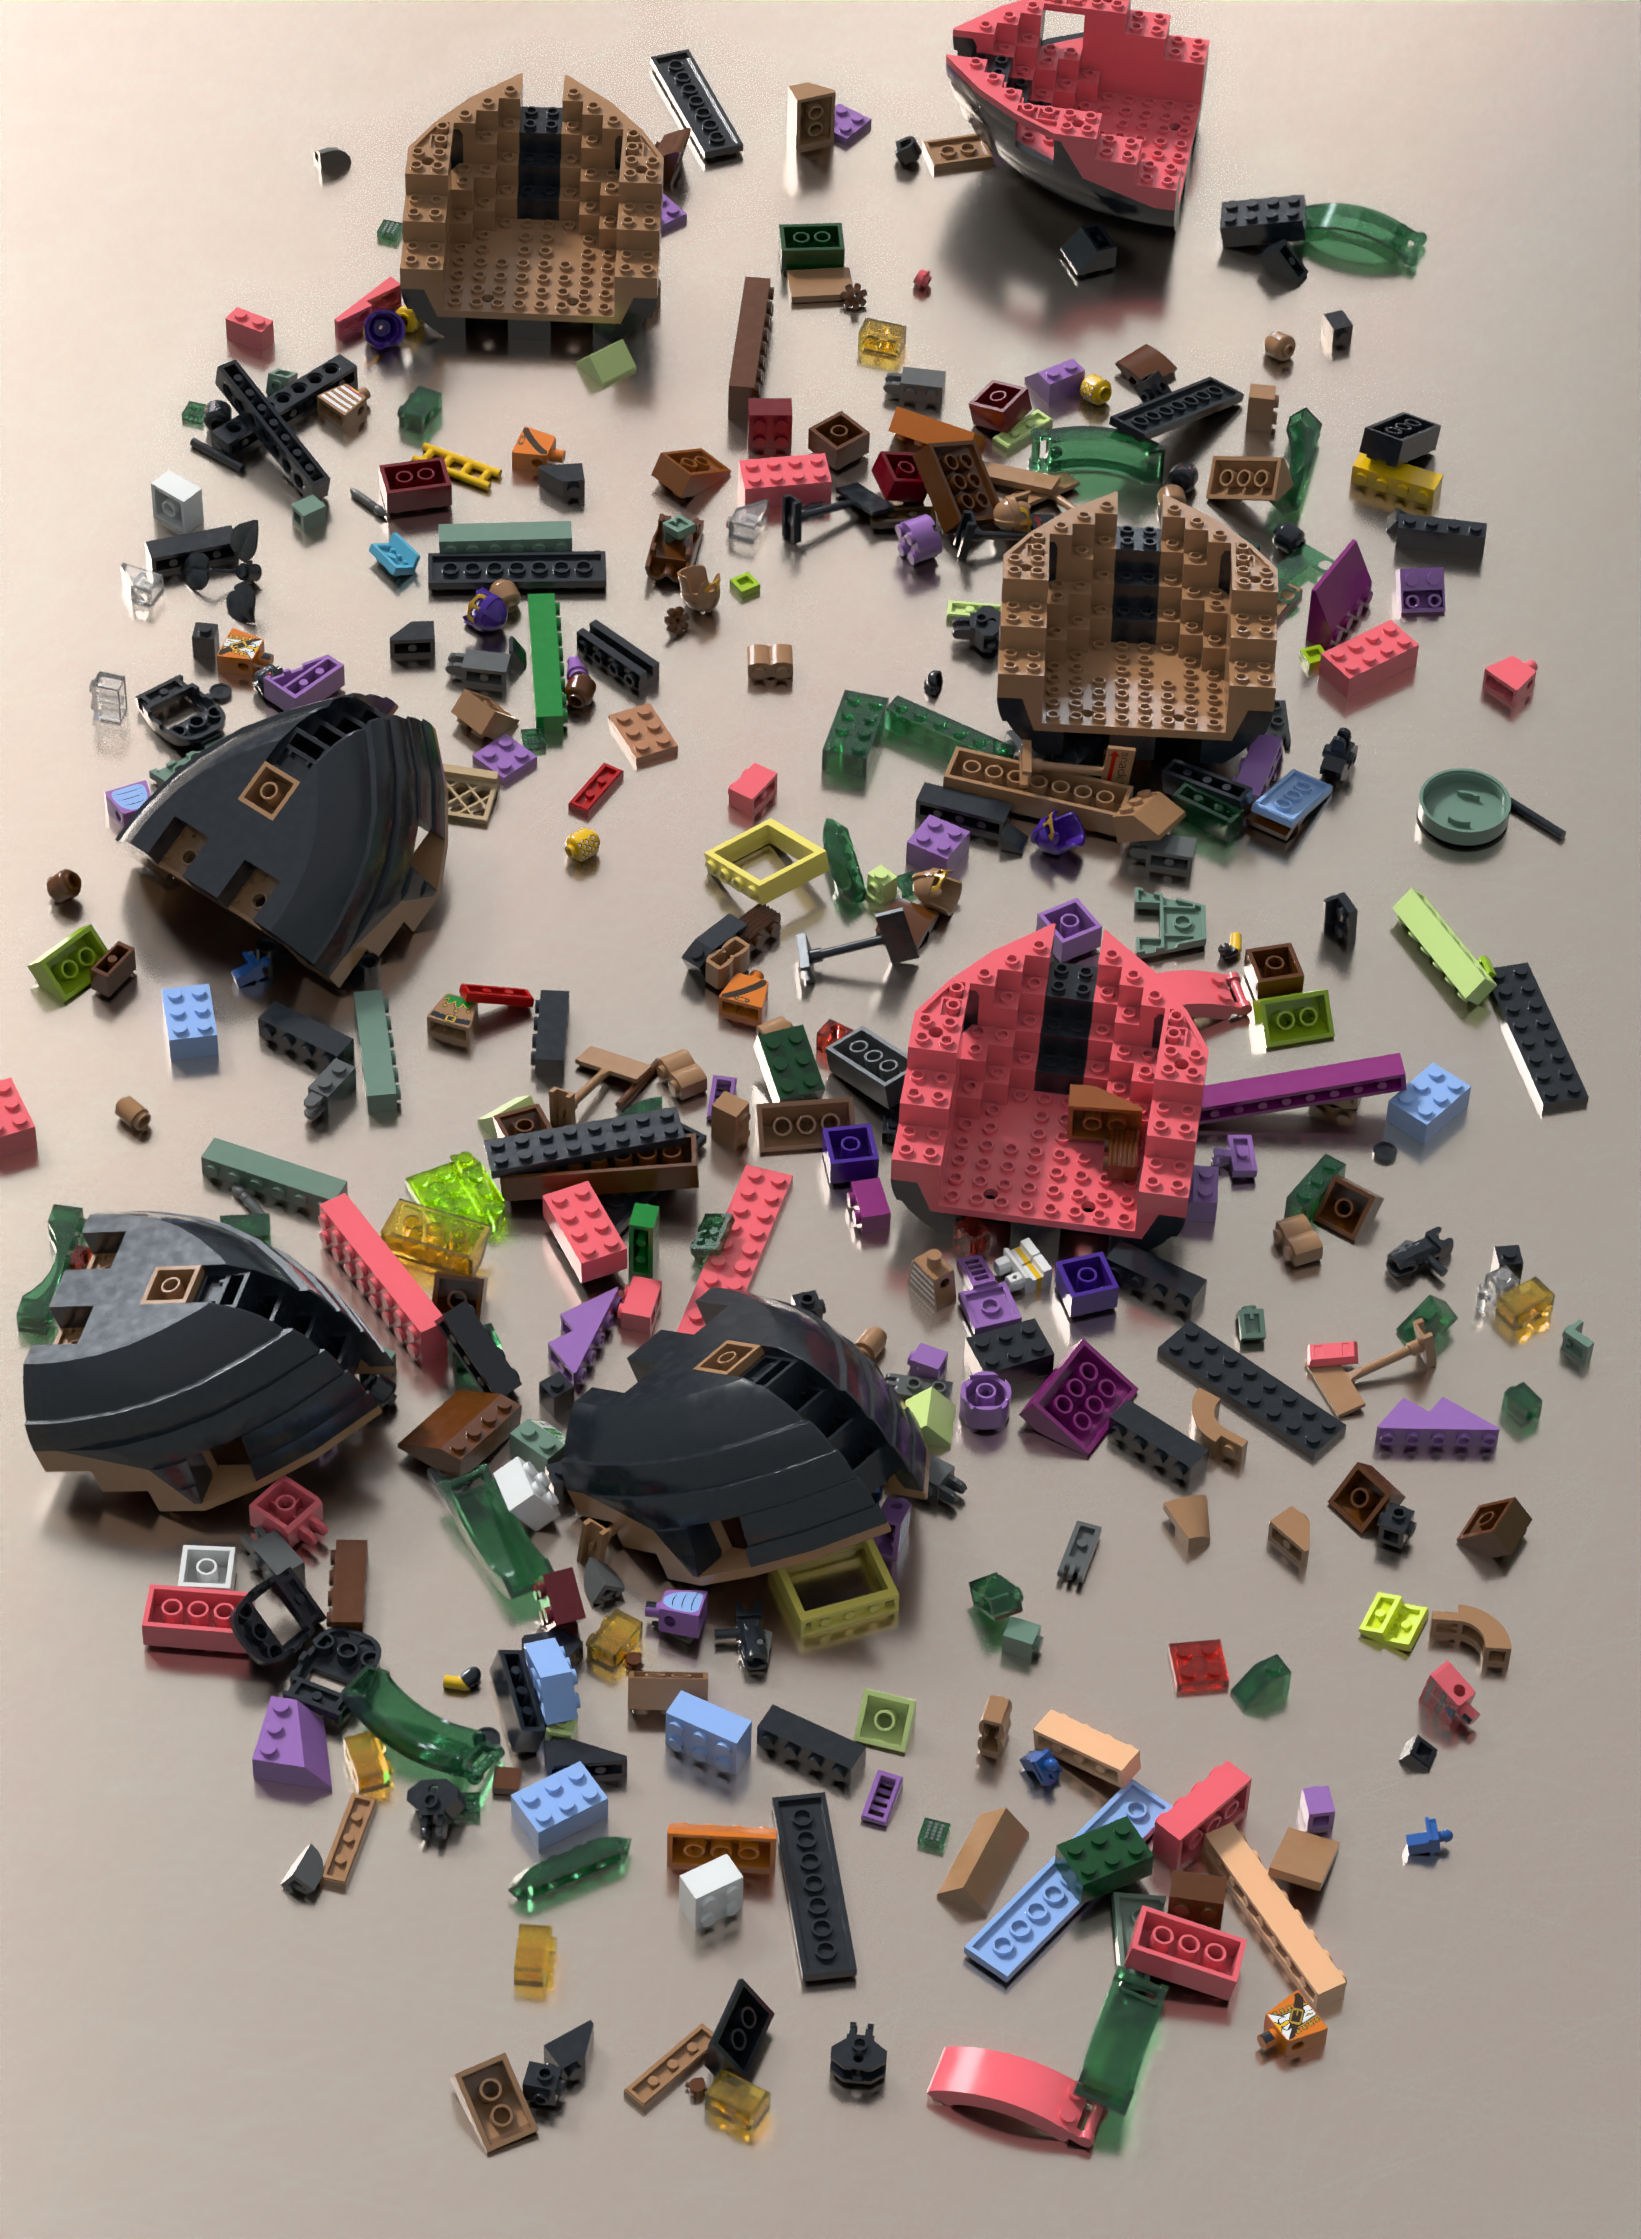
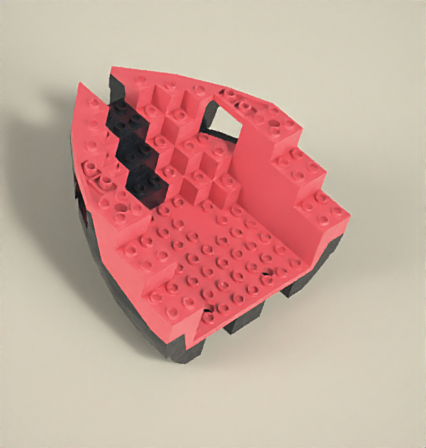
[946,0,1210,231]
[891,923,1209,1255]

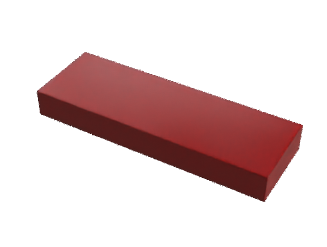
[568,763,624,817]
[459,984,534,1007]

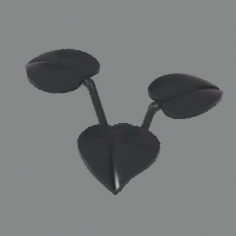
[183,520,262,623]

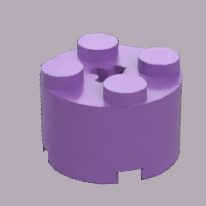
[895,514,942,565]
[959,1371,1011,1430]

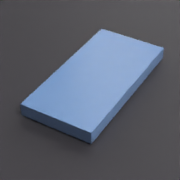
[1251,769,1333,828]

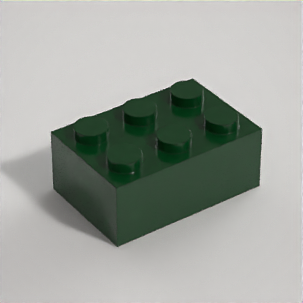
[778,223,845,271]
[754,1024,825,1103]
[1054,1816,1154,1904]

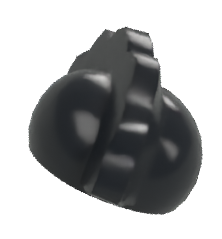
[924,670,943,695]

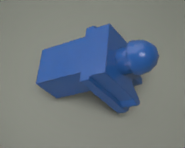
[231,950,271,988]
[1020,1749,1063,1786]
[1406,1817,1453,1855]

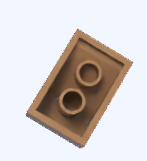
[450,2053,539,2153]

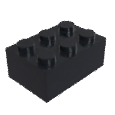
[964,1318,1055,1386]

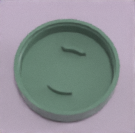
[1417,768,1511,845]

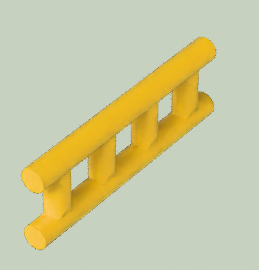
[411,442,502,491]

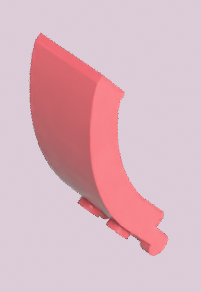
[1157,970,1252,1020]
[926,2046,1110,2148]

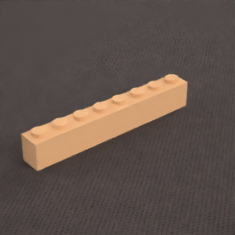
[1202,1822,1347,2010]

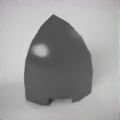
[313,147,351,170]
[584,1557,626,1604]
[280,1844,324,1893]

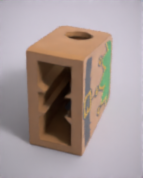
[427,993,478,1045]

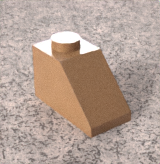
[1268,1506,1310,1568]

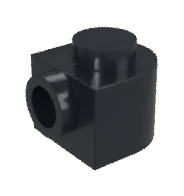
[894,136,922,165]

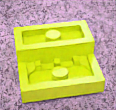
[1359,1592,1429,1652]

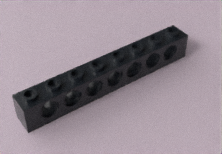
[211,354,358,458]
[215,359,331,499]

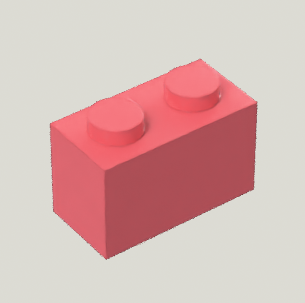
[225,307,274,352]
[728,762,778,816]
[617,1276,662,1334]

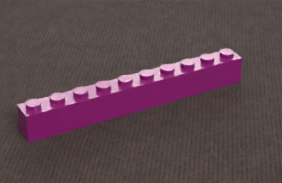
[1200,1053,1407,1125]

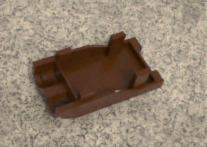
[645,513,704,583]

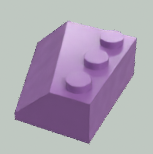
[252,1696,332,1791]

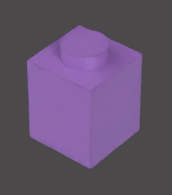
[907,1343,948,1380]
[1300,1786,1335,1830]

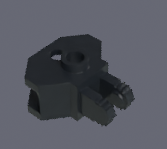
[952,605,1000,652]
[1319,727,1358,781]
[406,1779,467,1840]
[830,2022,887,2084]

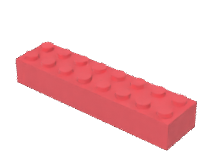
[318,1193,448,1365]

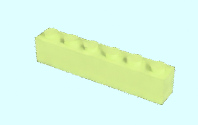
[1393,888,1497,1005]

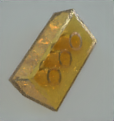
[380,1198,491,1275]

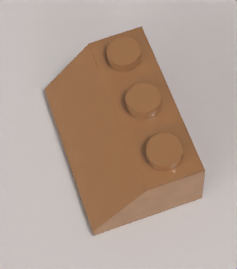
[787,82,836,150]
[1112,790,1186,843]
[628,1671,708,1715]

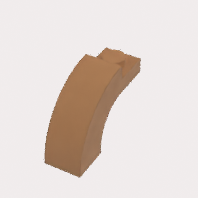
[1190,1388,1248,1463]
[1430,1604,1512,1665]

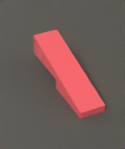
[334,276,402,338]

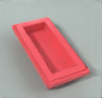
[1307,1341,1359,1368]

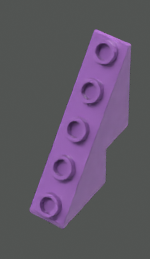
[548,1287,623,1389]
[1375,1397,1500,1447]

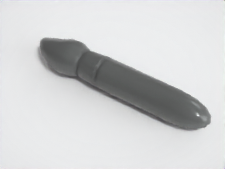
[349,488,387,517]
[232,1184,269,1223]

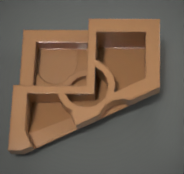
[1163,1495,1210,1552]

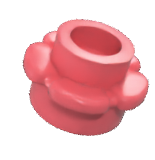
[913,269,932,289]

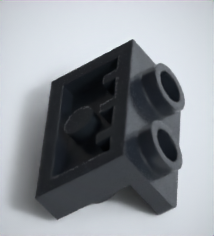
[1322,892,1358,945]

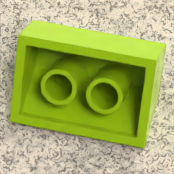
[27,924,108,1002]
[1252,989,1335,1048]

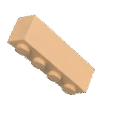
[1033,1709,1141,1789]

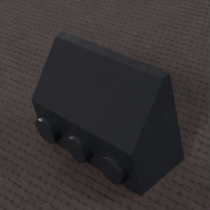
[704,1978,775,2083]

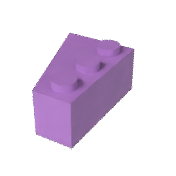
[263,655,345,711]
[1233,733,1284,803]

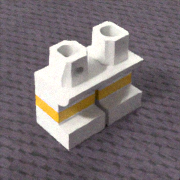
[993,1238,1052,1294]

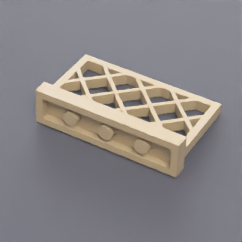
[443,764,500,825]

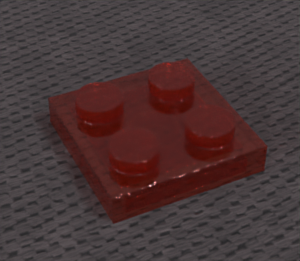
[1168,1639,1229,1692]

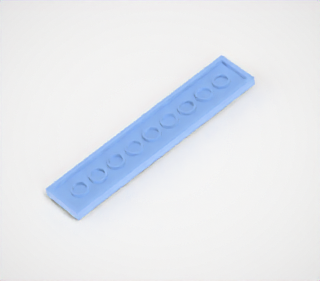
[964,1779,1173,1983]

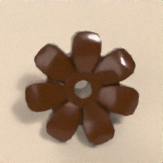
[840,283,867,310]
[664,606,690,635]

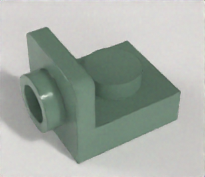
[266,368,298,395]
[662,515,696,543]
[1235,1305,1266,1341]
[1561,1319,1594,1364]

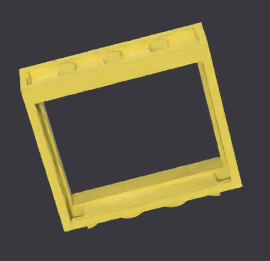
[704,818,829,906]
[771,1538,899,1638]

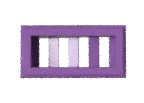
[706,1075,737,1120]
[957,1254,997,1290]
[861,1769,903,1827]

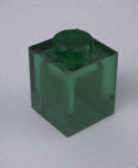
[1501,1382,1543,1428]

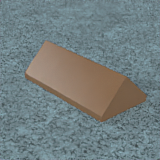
[1206,456,1294,501]
[755,1097,855,1153]
[937,1808,1029,1916]

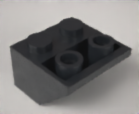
[1060,222,1117,276]

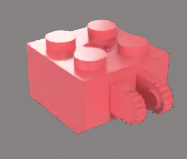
[249,1475,329,1548]

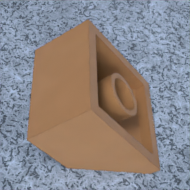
[451,689,519,739]

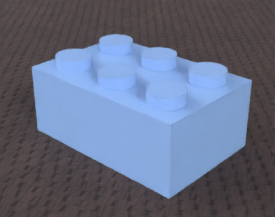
[161,984,219,1060]
[1386,1063,1471,1145]
[524,1638,581,1725]
[665,1690,752,1776]
[511,1761,608,1852]

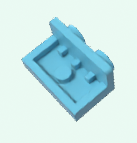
[369,533,420,576]

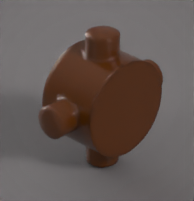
[623,1652,644,1671]
[685,2077,709,2099]

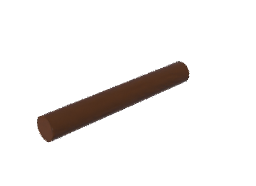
[615,1058,658,1110]

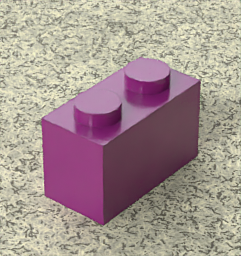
[847,1177,891,1234]

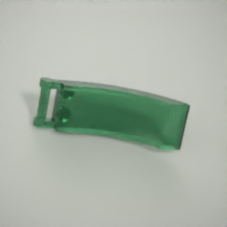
[1303,203,1428,266]
[1028,426,1166,485]
[437,1463,554,1600]
[341,1665,505,1785]
[1073,1965,1169,2116]

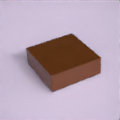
[492,1766,522,1795]

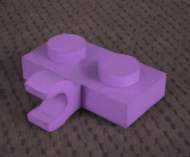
[1211,1135,1258,1177]

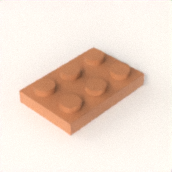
[608,703,678,765]

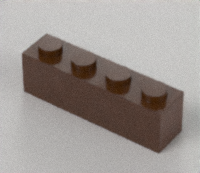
[326,1539,368,1633]

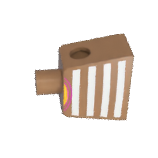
[317,384,371,432]
[908,1249,956,1311]

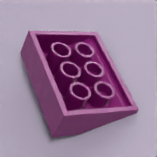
[1306,539,1373,649]
[1019,1339,1138,1457]

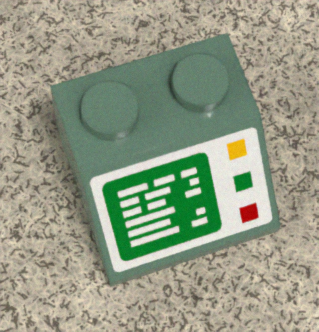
[510,1419,566,1473]

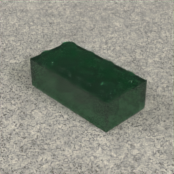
[822,690,889,778]

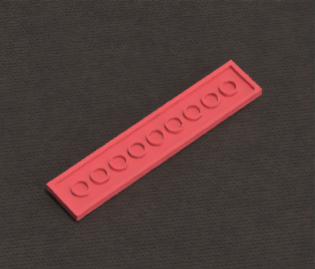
[677,1164,793,1335]

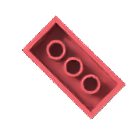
[738,453,832,509]
[1319,620,1419,698]
[542,1181,627,1283]
[142,1584,255,1654]
[1152,1760,1252,1870]
[1124,1905,1247,2001]

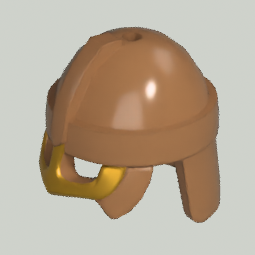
[993,490,1032,532]
[677,565,721,613]
[912,868,962,916]

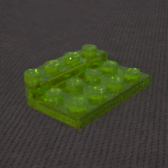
[405,1151,505,1251]

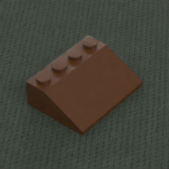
[913,440,1000,534]
[397,1390,522,1482]

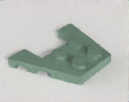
[1134,887,1207,959]

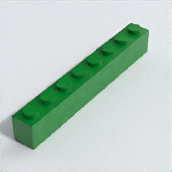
[528,593,568,733]

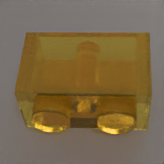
[858,317,907,358]
[1495,1276,1555,1332]
[586,1608,643,1672]
[343,1730,393,1795]
[514,1924,557,1987]
[705,2069,771,2133]

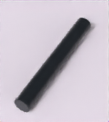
[190,438,245,472]
[1511,797,1566,839]

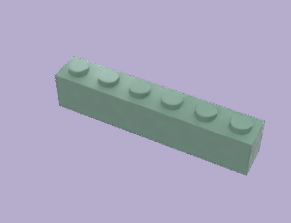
[438,521,572,553]
[354,990,401,1113]
[201,1137,348,1213]

